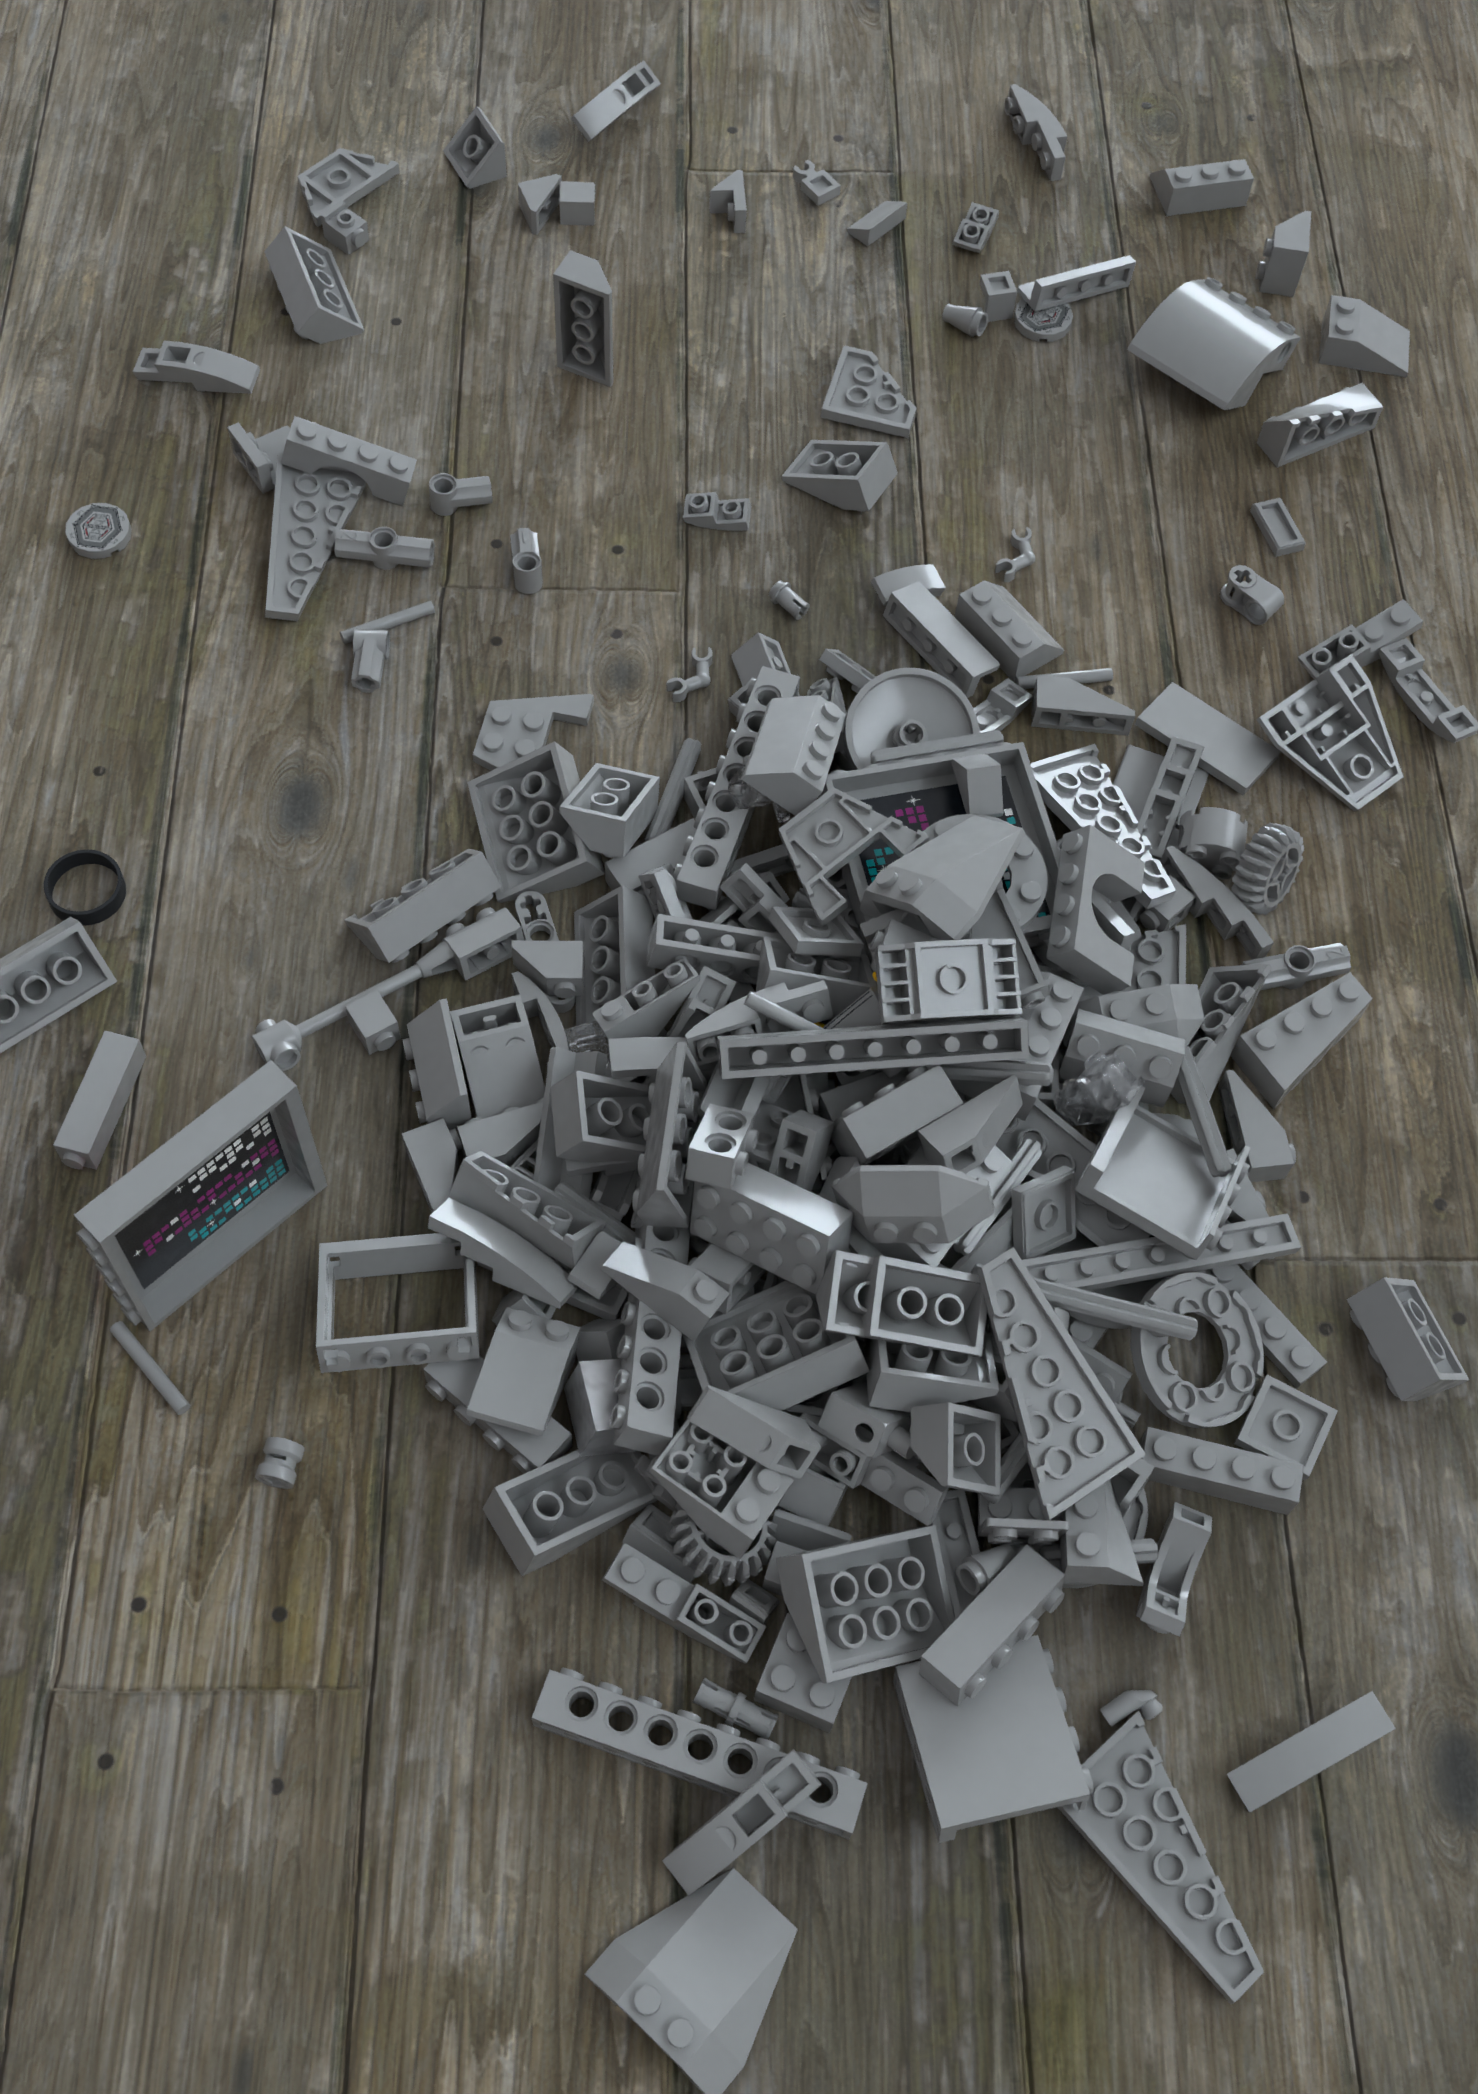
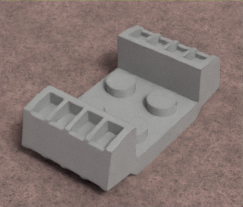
[874,938,1023,1025]

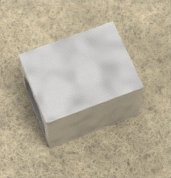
[564,1359,646,1456]

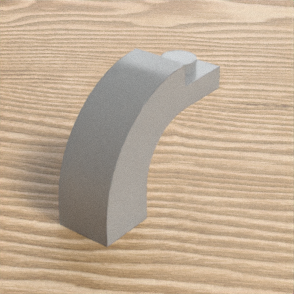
[1136,1501,1212,1636]

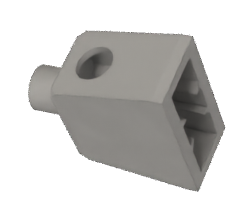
[818,1380,915,1460]

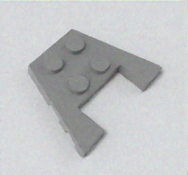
[473,694,594,771]
[779,787,929,927]

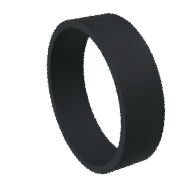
[43,849,126,926]

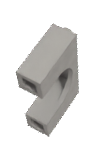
[1047,824,1145,994]

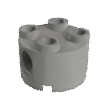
[1177,807,1248,880]

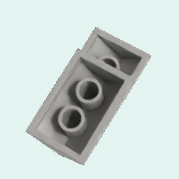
[816,1250,987,1357]

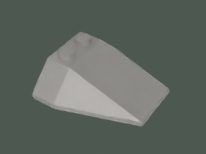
[1256,654,1403,812]
[859,816,1025,940]
[585,1868,798,2094]

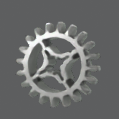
[1231,823,1304,915]
[669,1503,778,1587]

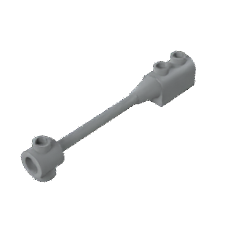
[251,907,524,1071]

